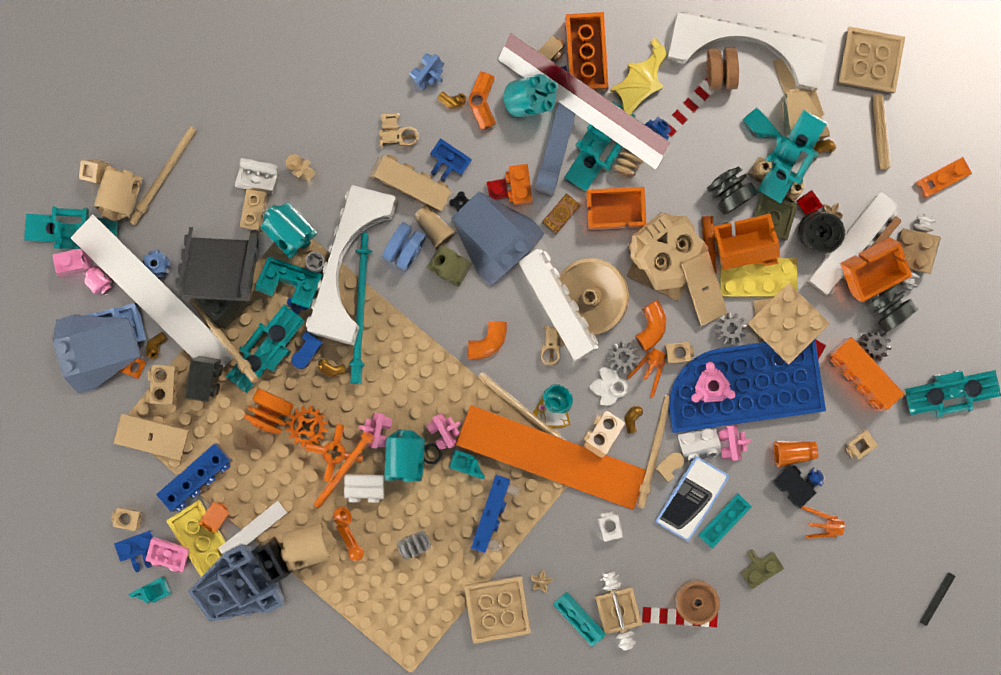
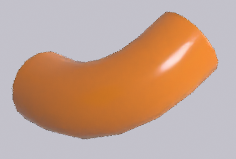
[635,299,667,352]
[468,321,507,360]

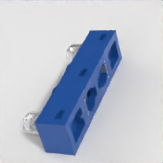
[471,474,521,553]

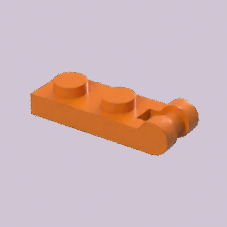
[916,157,972,198]

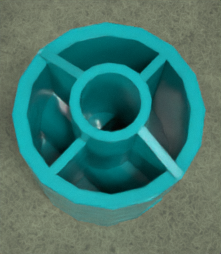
[503,74,557,118]
[261,202,317,259]
[384,430,425,482]

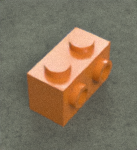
[505,164,533,207]

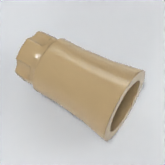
[414,205,456,250]

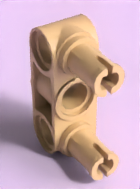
[748,157,805,203]

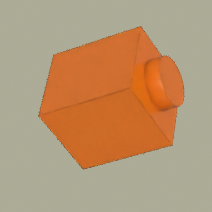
[198,502,230,534]

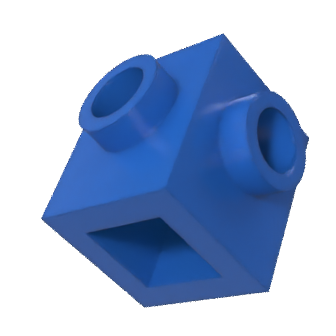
[645,117,672,140]

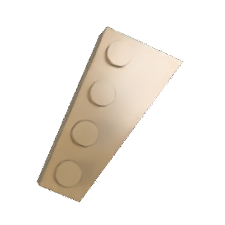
[368,154,452,212]

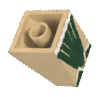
[781,89,830,140]

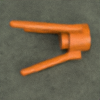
[627,348,667,398]
[801,506,845,539]

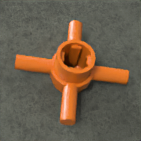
[305,424,363,482]

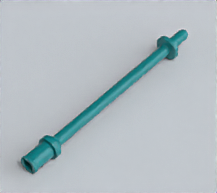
[349,232,372,384]

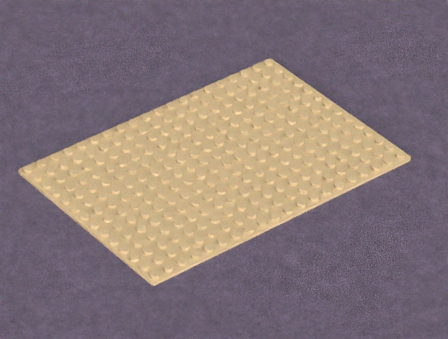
[127,239,568,672]

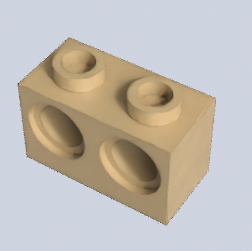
[240,189,268,232]
[146,365,178,405]
[584,411,625,458]

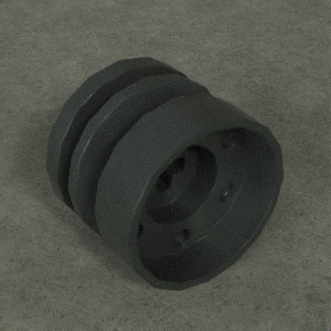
[707,166,758,215]
[798,211,845,253]
[866,283,918,333]

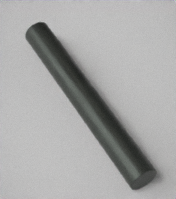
[920,572,956,626]

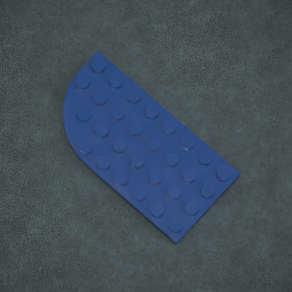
[669,339,826,433]

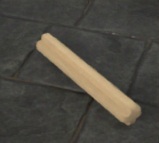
[873,94,891,170]

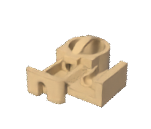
[379,113,419,147]
[541,326,565,366]

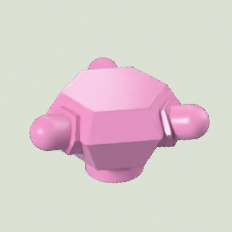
[692,362,735,402]

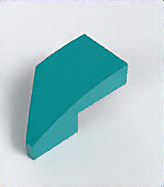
[742,107,781,138]
[448,449,485,480]
[128,576,172,603]

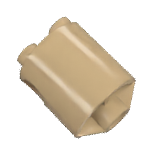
[94,166,143,222]
[279,523,335,571]

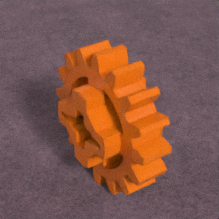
[286,406,328,447]

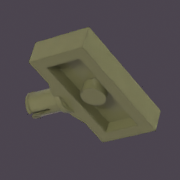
[741,548,784,589]

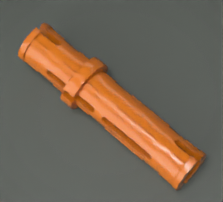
[701,216,717,274]

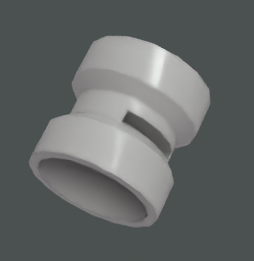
[305,252,326,273]

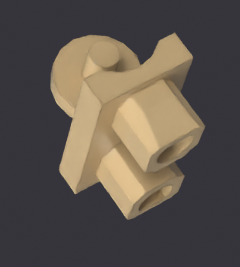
[285,154,316,181]

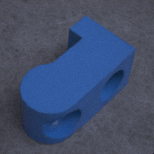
[291,332,323,369]

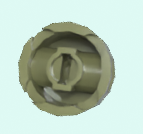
[426,245,472,287]

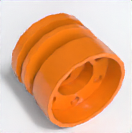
[243,388,294,435]

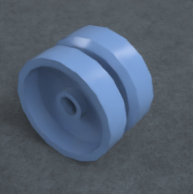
[382,222,427,272]

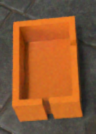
[586,187,646,231]
[713,214,780,270]
[840,237,912,302]

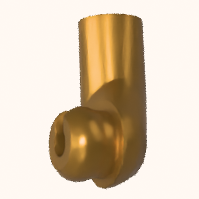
[437,91,466,108]
[813,139,836,160]
[146,332,167,359]
[318,359,346,377]
[624,406,643,434]

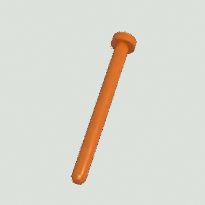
[314,431,375,508]

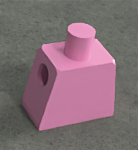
[52,249,94,277]

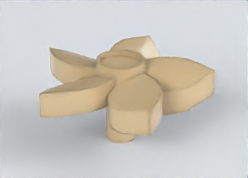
[824,203,843,218]
[530,570,553,593]

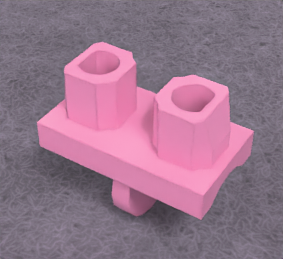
[359,412,392,449]
[426,413,461,450]
[718,425,752,461]

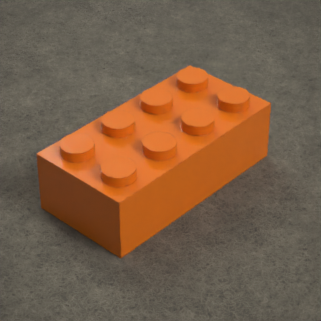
[565,12,609,93]
[828,337,905,411]

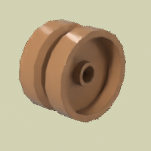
[707,47,739,91]
[675,580,720,625]

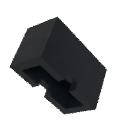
[771,465,817,509]

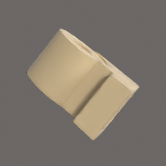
[655,452,684,482]

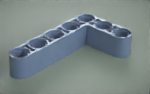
[535,102,575,196]

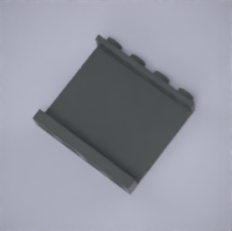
[175,227,259,301]

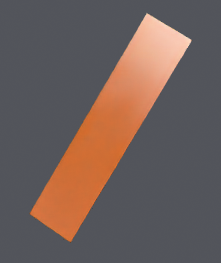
[456,405,646,510]

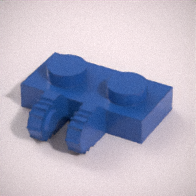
[430,138,472,182]
[114,530,154,572]

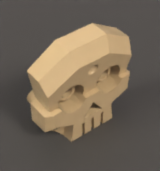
[628,212,709,290]

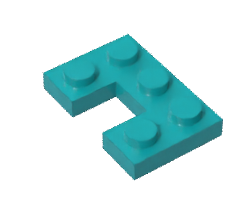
[255,257,323,309]

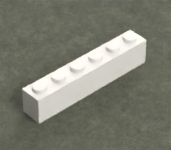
[807,191,899,296]
[518,249,599,361]

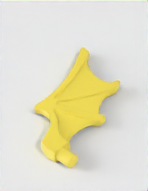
[610,38,667,115]

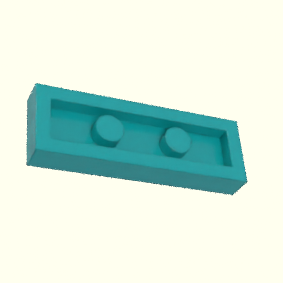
[698,493,752,549]
[553,592,606,646]

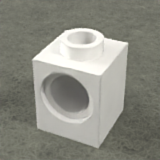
[598,511,623,542]

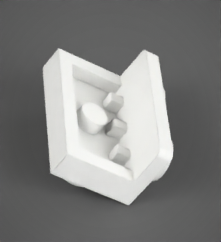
[235,158,278,195]
[678,427,721,463]

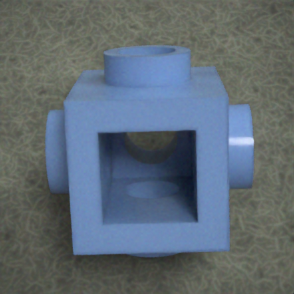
[142,250,171,278]

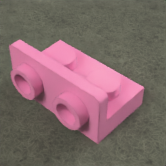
[146,537,190,572]

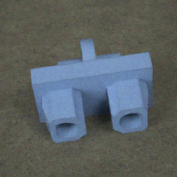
[410,53,444,91]

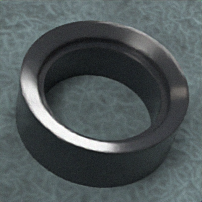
[424,443,442,464]

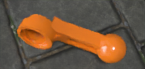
[333,506,364,561]

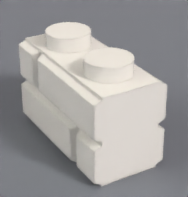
[344,474,385,502]

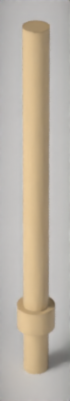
[129,126,197,226]
[189,298,259,383]
[478,372,565,440]
[637,395,670,509]

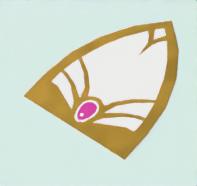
[533,396,571,429]

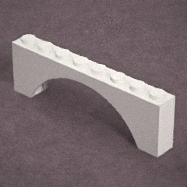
[667,11,827,91]
[306,185,398,346]

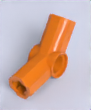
[469,71,496,131]

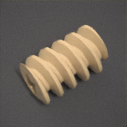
[612,148,643,178]

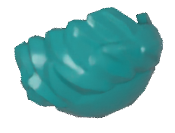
[543,384,573,414]

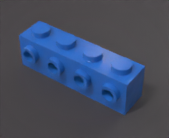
[156,443,233,512]

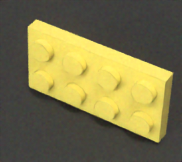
[720,258,797,297]
[166,500,226,577]

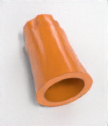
[773,441,818,468]

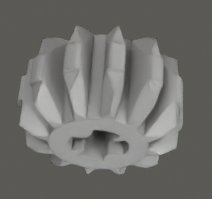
[714,313,748,345]
[858,329,892,361]
[607,341,640,374]
[397,531,431,559]

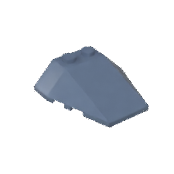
[451,191,545,286]
[52,315,141,393]
[188,544,285,621]

